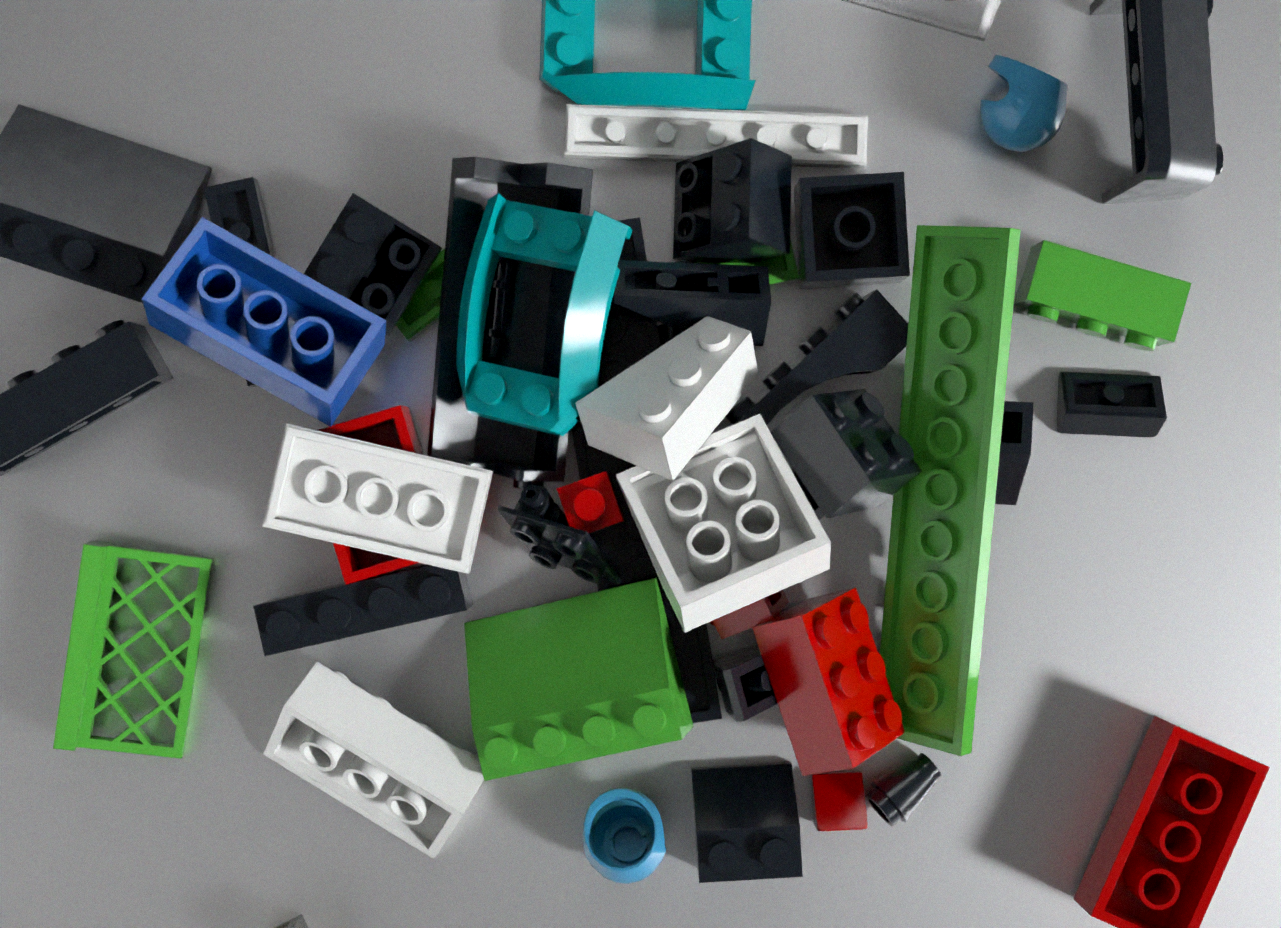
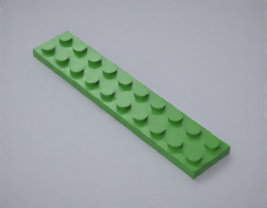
[880,225,1021,756]

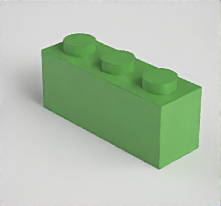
[1014,240,1192,351]

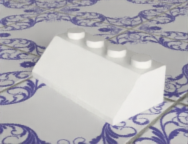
[263,662,484,859]

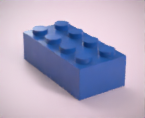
[142,217,386,427]

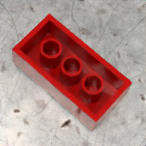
[1073,715,1270,928]

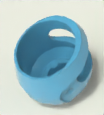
[980,55,1068,152]
[583,788,667,884]

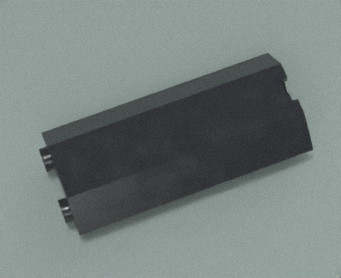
[427,157,593,489]

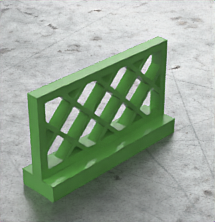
[53,541,213,759]

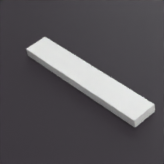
[564,104,868,169]

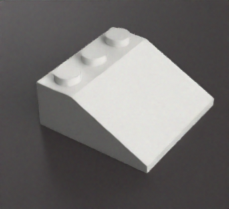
[616,414,831,632]

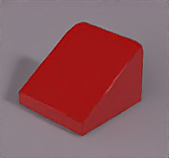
[811,771,868,831]

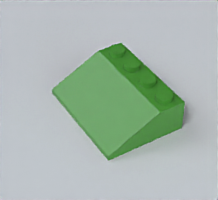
[464,577,694,781]

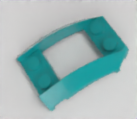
[539,0,756,111]
[457,193,632,436]

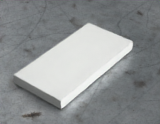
[262,424,493,574]

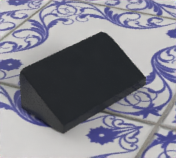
[1057,372,1167,438]

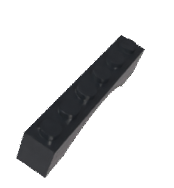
[710,289,908,435]

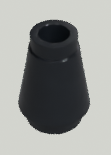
[865,753,942,827]

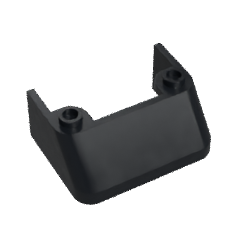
[1090,0,1223,204]

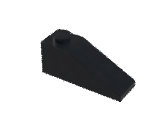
[614,260,771,346]

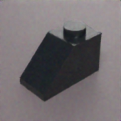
[713,647,778,722]

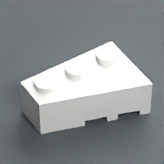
[575,316,759,481]

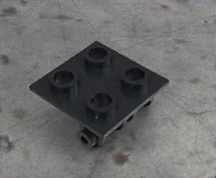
[497,485,622,584]

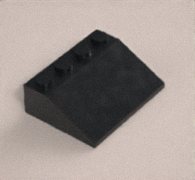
[0,104,212,303]

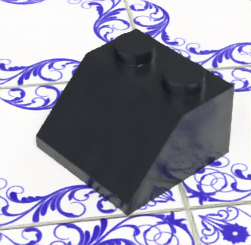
[691,762,803,883]

